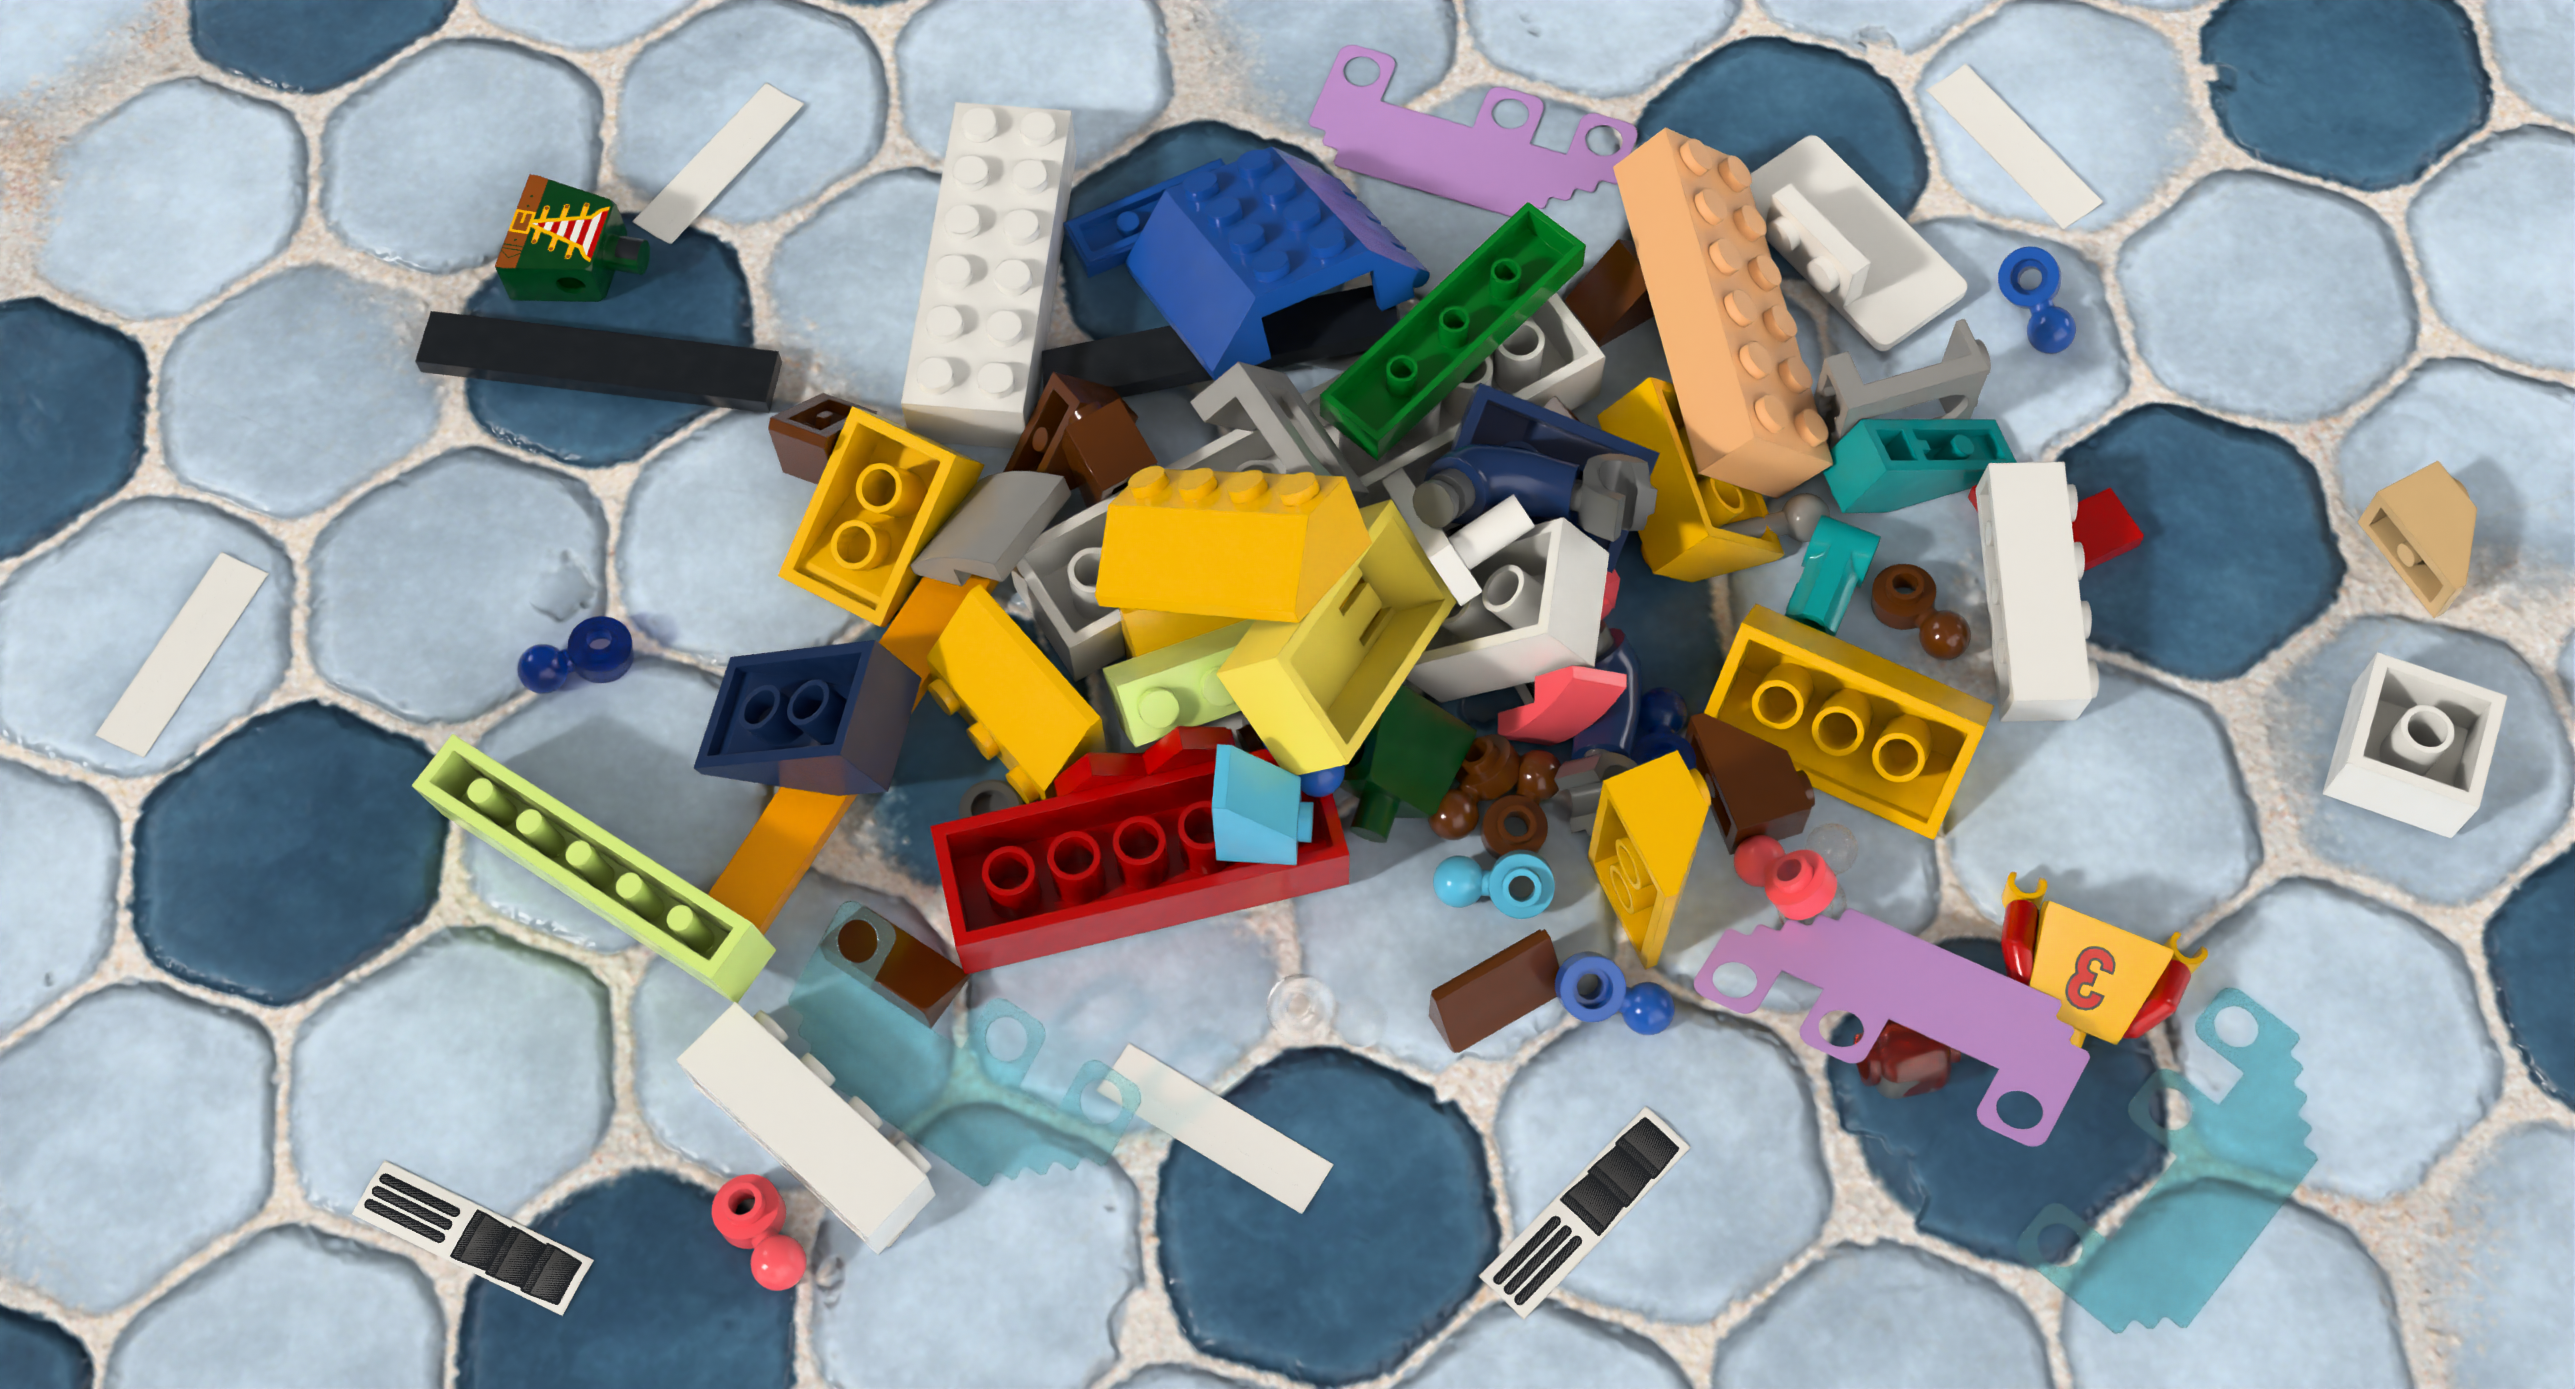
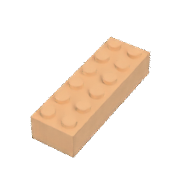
[1613,127,1834,499]

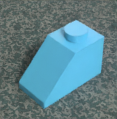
[1212,744,1314,865]

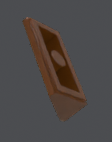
[819,905,970,1029]
[1429,929,1560,1053]

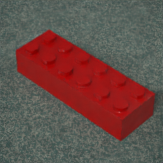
[930,749,1350,974]

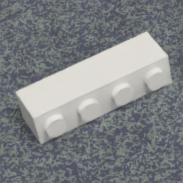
[1976,462,2099,722]
[676,1002,936,1255]

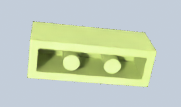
[1102,619,1256,747]

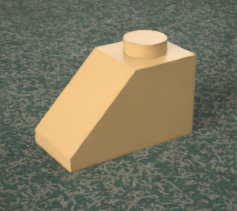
[2358,461,2477,618]

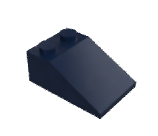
[1449,383,1660,573]
[693,640,922,796]

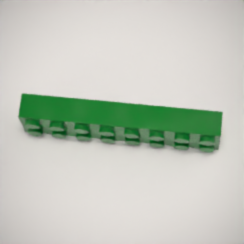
[1320,202,1586,461]

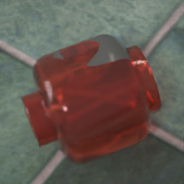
[1853,1019,1961,1099]

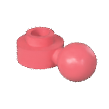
[1734,835,1837,920]
[712,1174,807,1291]

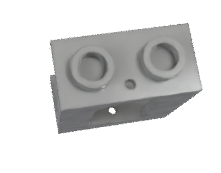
[1814,319,1991,450]
[1190,361,1369,504]

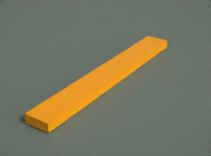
[707,574,999,935]

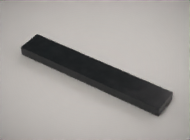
[1042,285,1400,398]
[415,311,782,413]

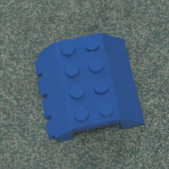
[1125,146,1430,381]

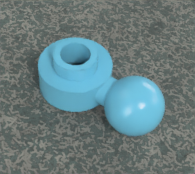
[1433,850,1555,919]

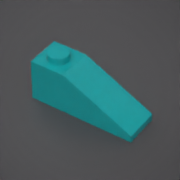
[1823,419,2017,514]

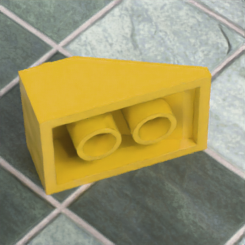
[778,406,984,628]

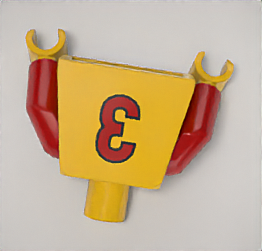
[2000,872,2208,1048]

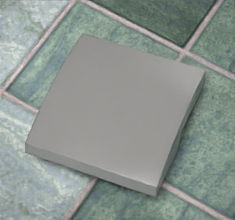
[910,471,1072,587]

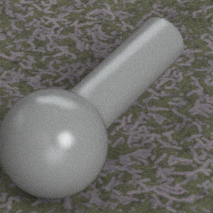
[1720,493,1830,542]

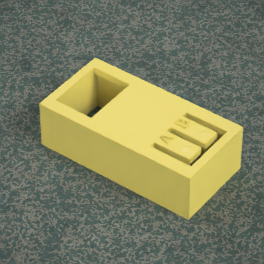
[1216,499,1457,776]

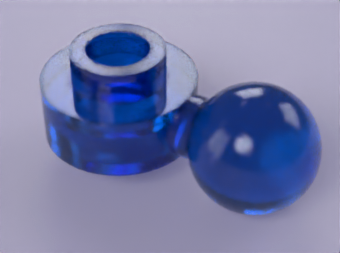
[517,616,634,694]
[1631,687,1696,770]

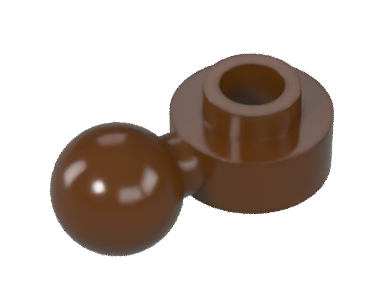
[1871,564,1971,660]
[1427,734,1521,841]
[1480,750,1561,860]

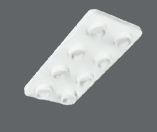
[1750,135,1968,351]

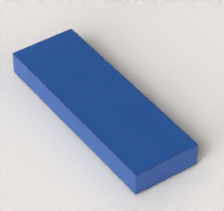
[1063,158,1225,278]

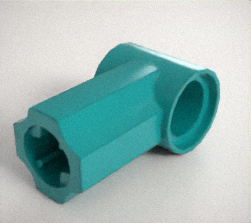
[1785,514,1881,637]

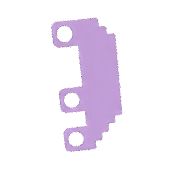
[1308,45,1637,217]
[1694,908,2090,1146]

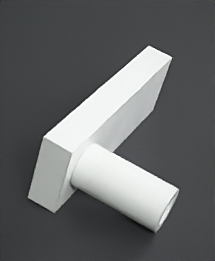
[1382,467,1535,606]

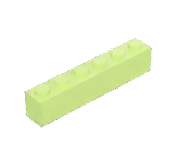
[412,734,776,1003]

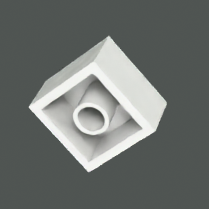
[2323,652,2507,838]

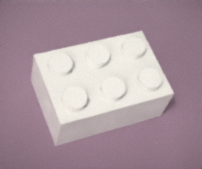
[1406,517,1609,703]

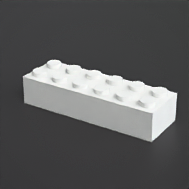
[901,102,1077,449]

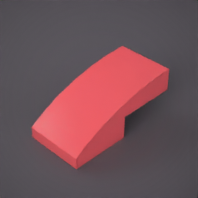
[1498,665,1627,746]

